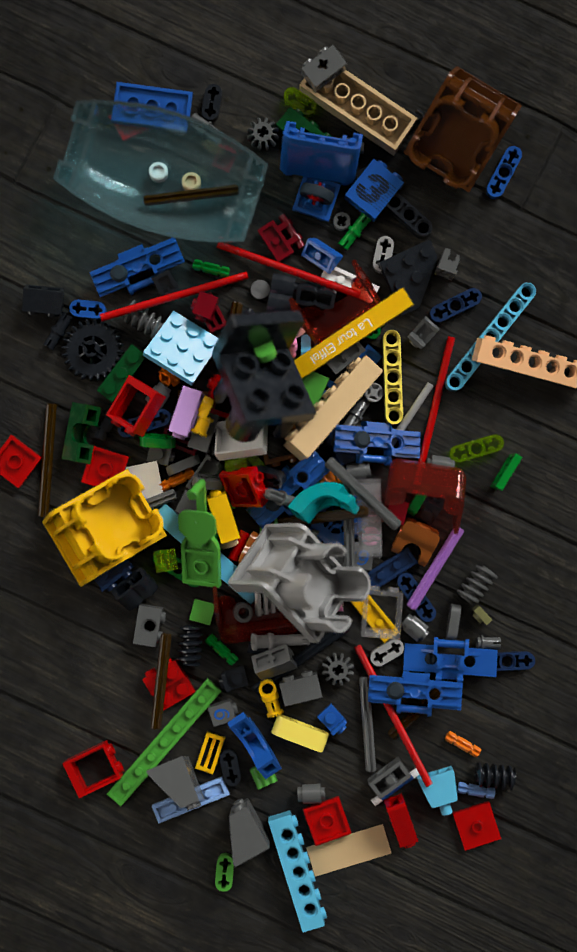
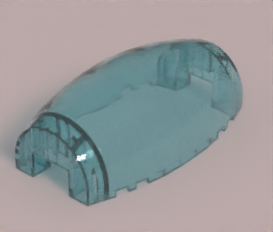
[53,100,268,243]

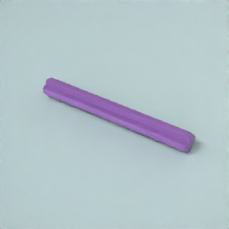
[407,526,464,610]

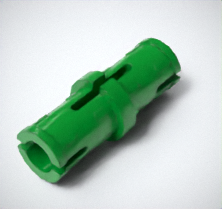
[338,213,371,251]

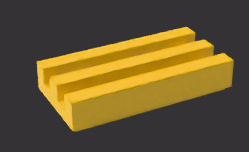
[195,731,225,774]

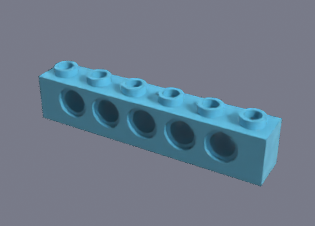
[268,810,327,933]

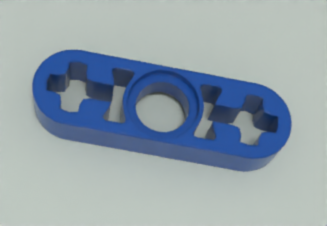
[486,146,522,199]

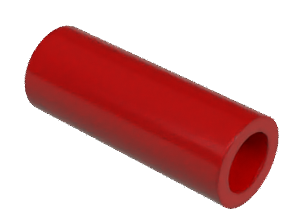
[228,530,250,562]

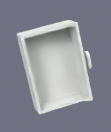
[214,421,268,461]

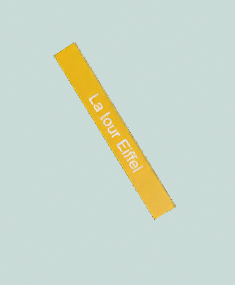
[294,288,414,379]

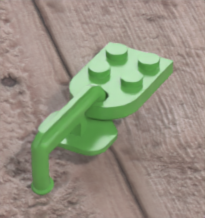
[178,479,221,588]

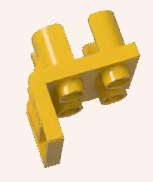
[42,469,167,587]

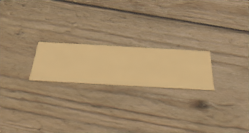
[306,824,391,877]

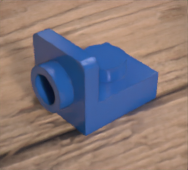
[317,703,347,736]

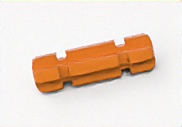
[159,468,195,492]
[445,731,481,758]

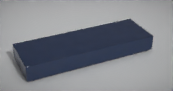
[367,547,418,594]

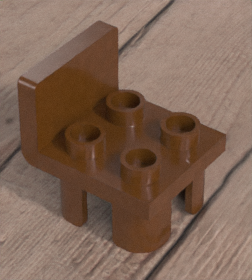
[403,66,522,192]

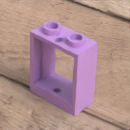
[168,386,205,440]

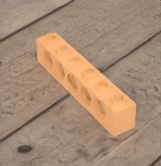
[471,335,577,389]

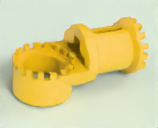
[191,396,214,438]
[259,679,284,718]

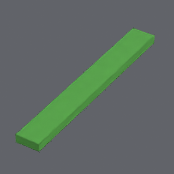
[107,678,222,807]

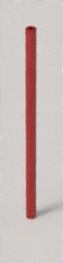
[217,241,362,299]
[99,272,248,322]
[413,336,455,486]
[354,644,433,787]

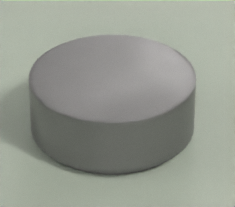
[251,280,270,300]

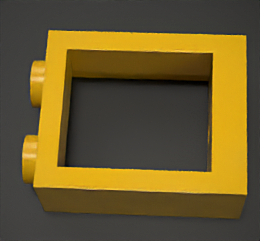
[207,490,240,544]

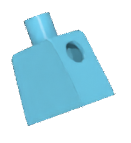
[417,766,458,816]

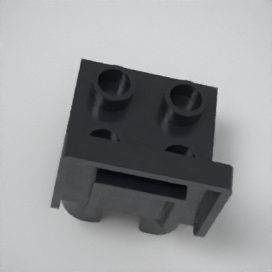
[213,310,316,443]

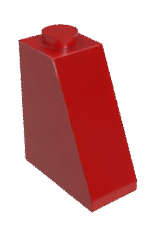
[384,793,419,848]

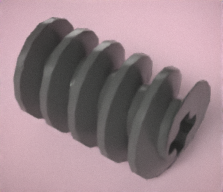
[124,300,166,339]
[456,565,498,606]

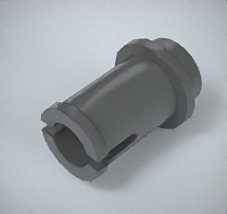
[476,635,501,649]

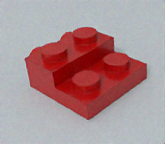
[219,466,269,507]
[142,658,196,711]

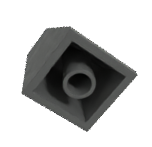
[146,756,205,810]
[229,798,270,867]

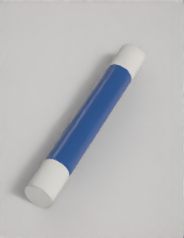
[371,768,420,806]

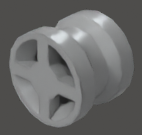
[364,383,383,403]

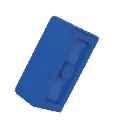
[301,238,343,274]

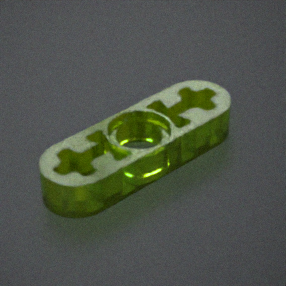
[449,434,504,463]

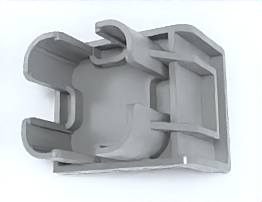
[228,523,371,643]

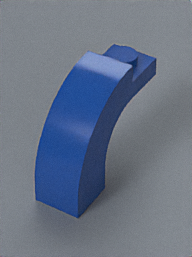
[227,712,282,779]

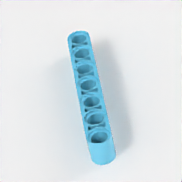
[445,283,536,392]
[158,504,255,604]

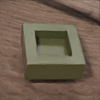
[472,604,492,625]

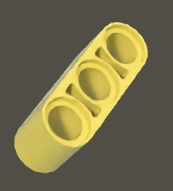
[271,714,329,752]

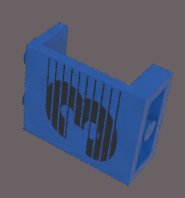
[344,159,404,222]

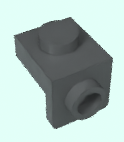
[407,316,440,349]

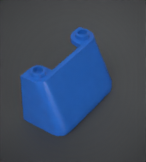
[279,121,363,186]

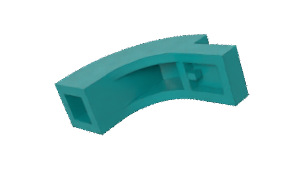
[288,482,360,524]

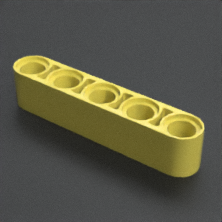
[382,330,403,425]

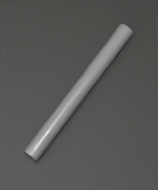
[391,382,434,447]

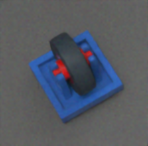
[292,176,341,223]

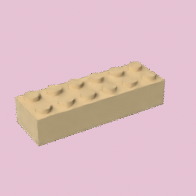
[299,65,417,156]
[283,355,383,461]

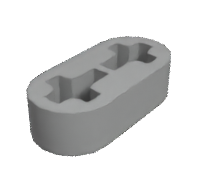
[373,236,394,273]
[370,638,404,666]

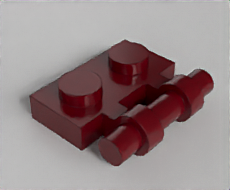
[257,213,305,262]

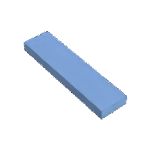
[152,776,230,823]

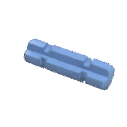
[457,782,495,799]

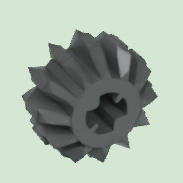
[247,117,279,151]
[322,653,354,685]

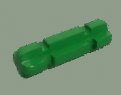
[192,259,230,278]
[205,634,238,665]

